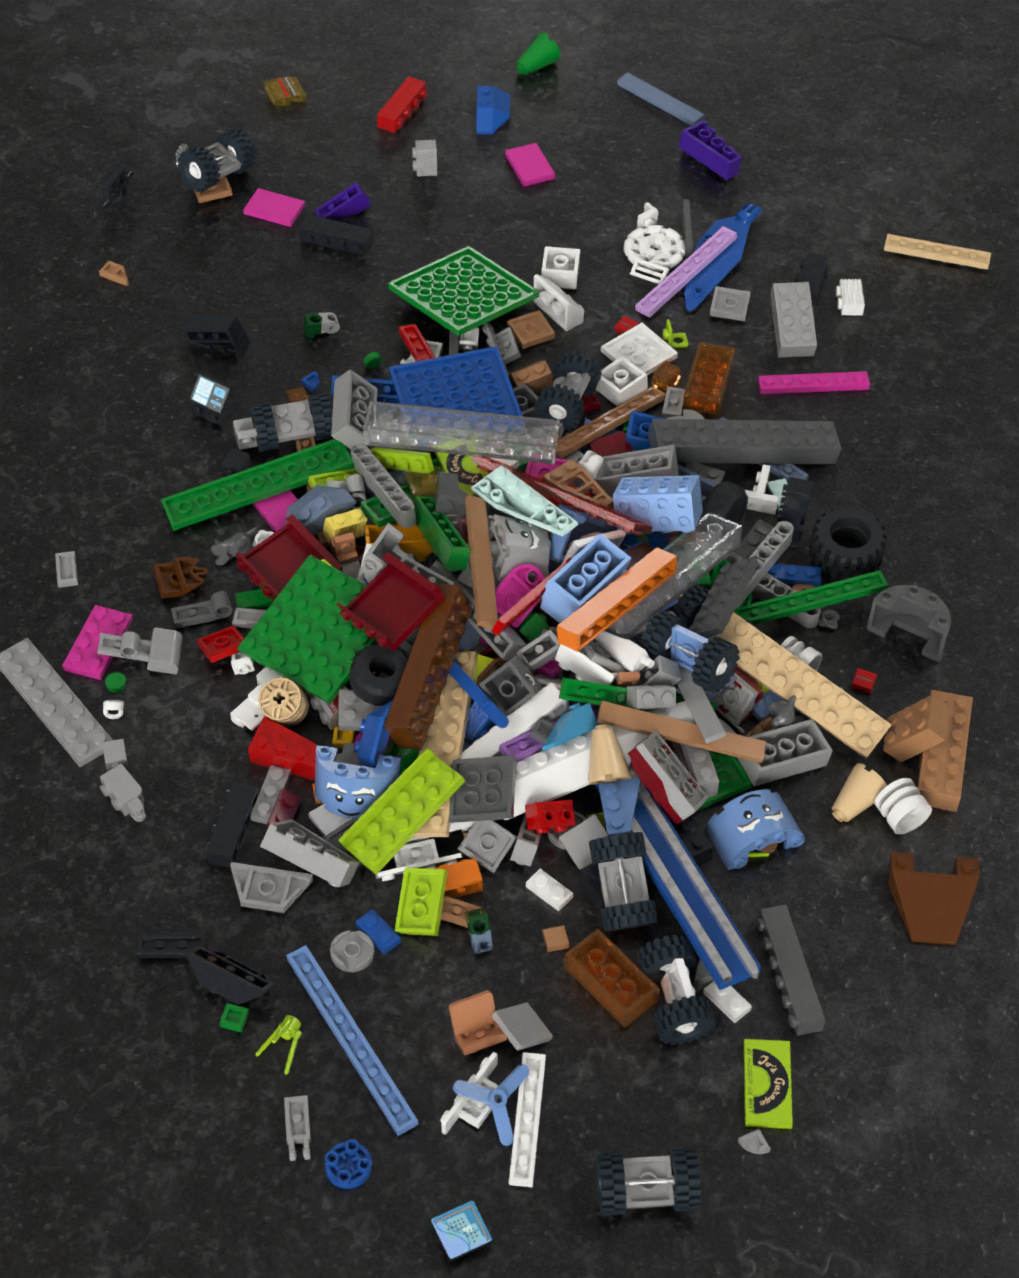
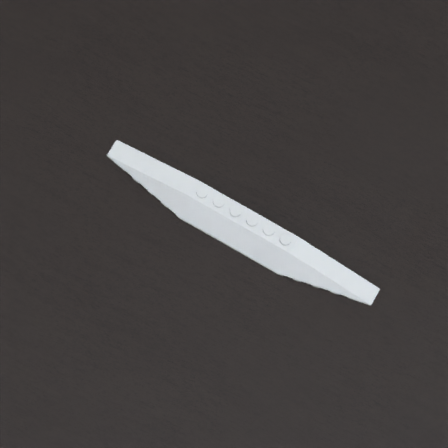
[405,701,696,845]

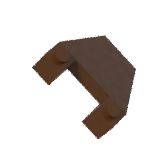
[888,852,980,945]

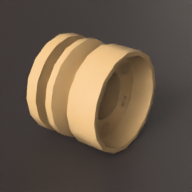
[258,677,309,727]

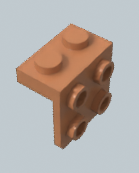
[448,990,507,1055]

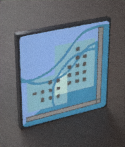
[430,1200,494,1262]

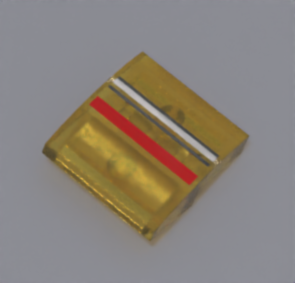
[263,77,307,106]

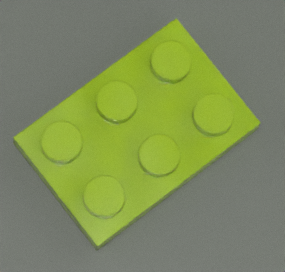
[395,868,448,936]

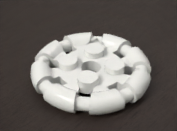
[624,225,685,272]

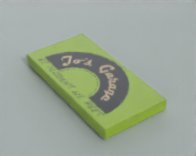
[433,435,489,497]
[744,1039,792,1129]

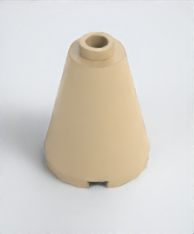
[588,724,631,785]
[832,763,887,822]

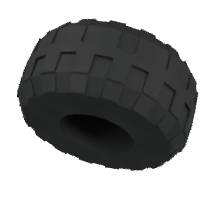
[698,481,748,540]
[349,644,409,706]

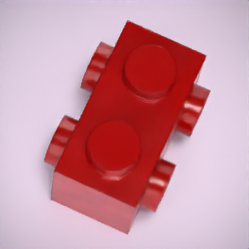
[525,800,575,834]

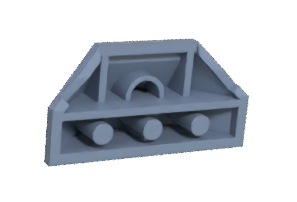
[285,485,356,536]

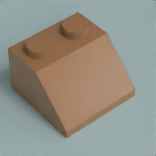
[508,360,554,395]

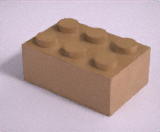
[883,695,950,762]

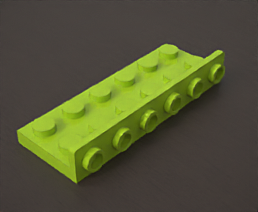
[339,748,465,875]

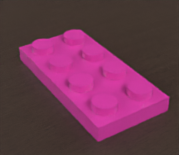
[62,605,133,680]

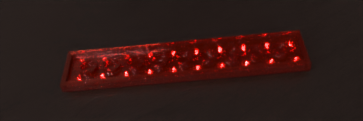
[471,454,653,536]

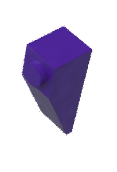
[315,182,372,220]

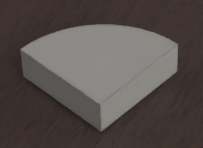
[738,1129,770,1154]

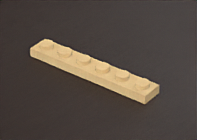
[884,234,991,270]

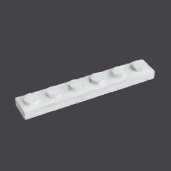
[509,1052,546,1187]

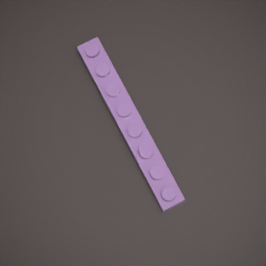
[635,226,737,317]

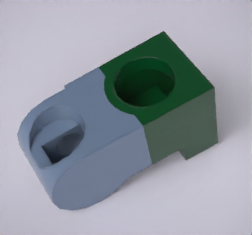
[464,908,493,954]

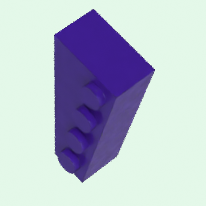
[679,120,742,180]

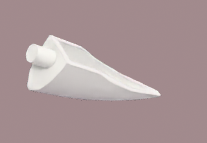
[595,631,655,672]

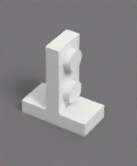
[745,464,779,515]

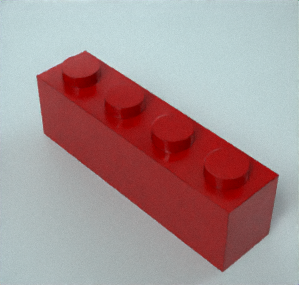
[377,76,427,133]

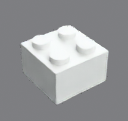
[541,246,580,289]
[596,356,648,406]

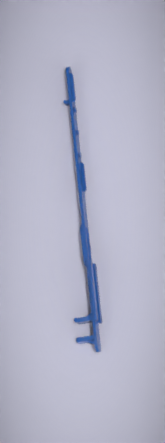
[363,578,509,729]

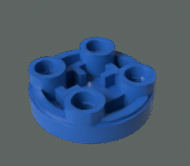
[325,1139,372,1189]

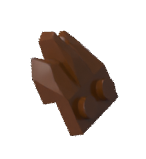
[153,557,208,598]

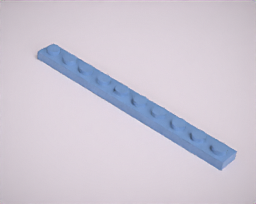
[286,945,418,1136]

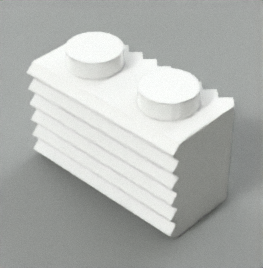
[836,279,865,315]

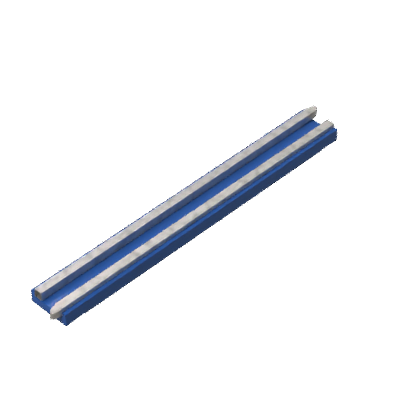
[595,724,761,990]

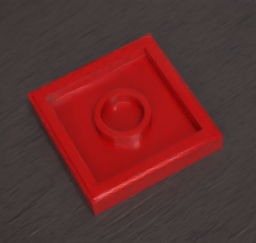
[197,626,244,663]

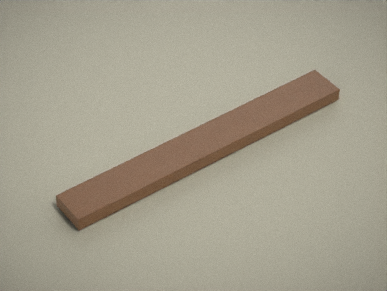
[548,387,666,458]
[465,494,498,629]
[597,701,766,763]

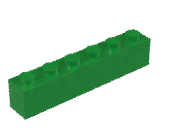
[413,496,470,572]

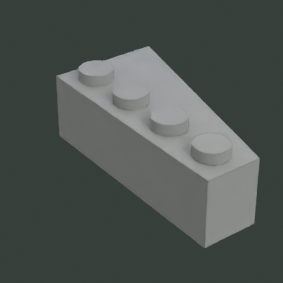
[260,819,360,887]

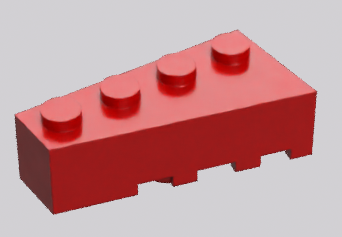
[248,716,317,781]

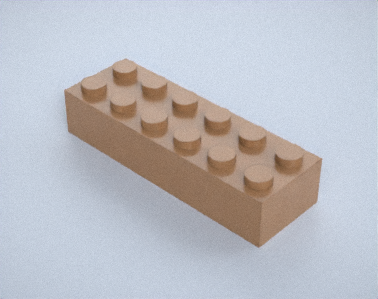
[917,690,973,812]

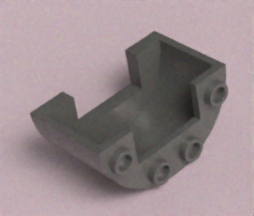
[867,585,951,663]

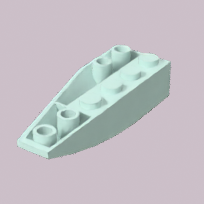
[471,465,578,536]

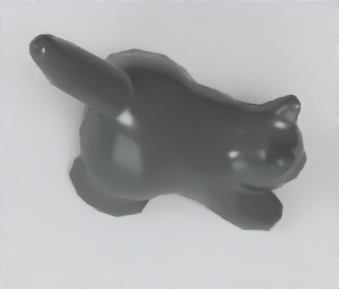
[211,527,258,565]
[769,695,806,730]

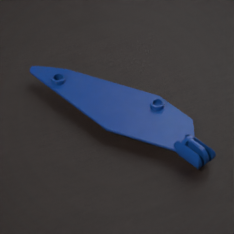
[684,202,762,311]

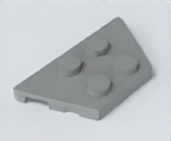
[230,862,313,913]

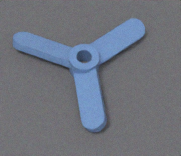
[453,1064,529,1146]

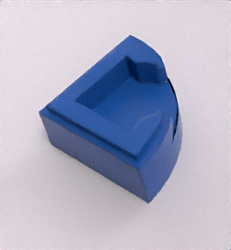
[301,371,320,394]

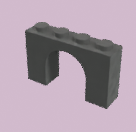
[435,471,514,518]

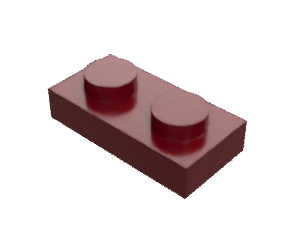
[266,788,302,827]

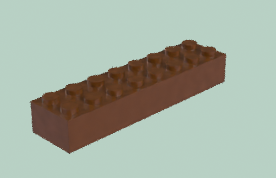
[384,583,472,750]

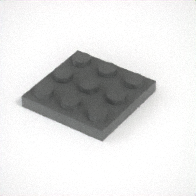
[449,755,517,823]

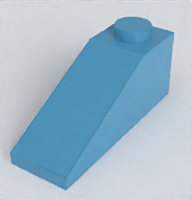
[542,702,599,751]

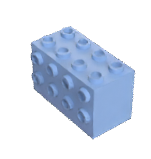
[613,475,703,534]
[540,534,631,623]

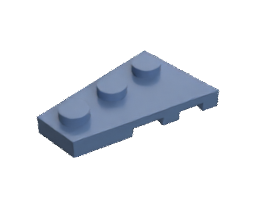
[599,778,641,836]

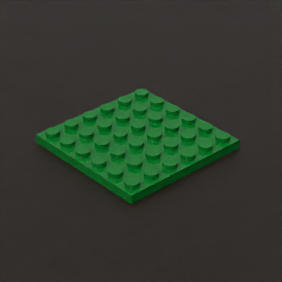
[388,246,539,336]
[237,555,377,705]

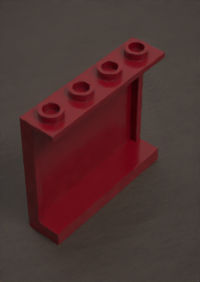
[236,514,343,601]
[336,552,445,651]

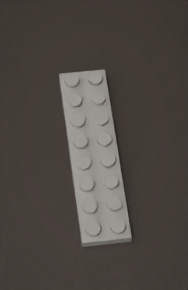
[0,638,113,767]

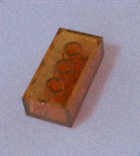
[683,342,735,415]
[564,929,659,1028]

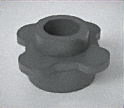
[818,609,840,629]

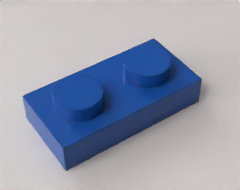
[356,909,401,955]

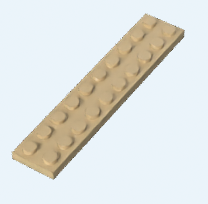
[707,612,891,759]
[412,651,478,838]

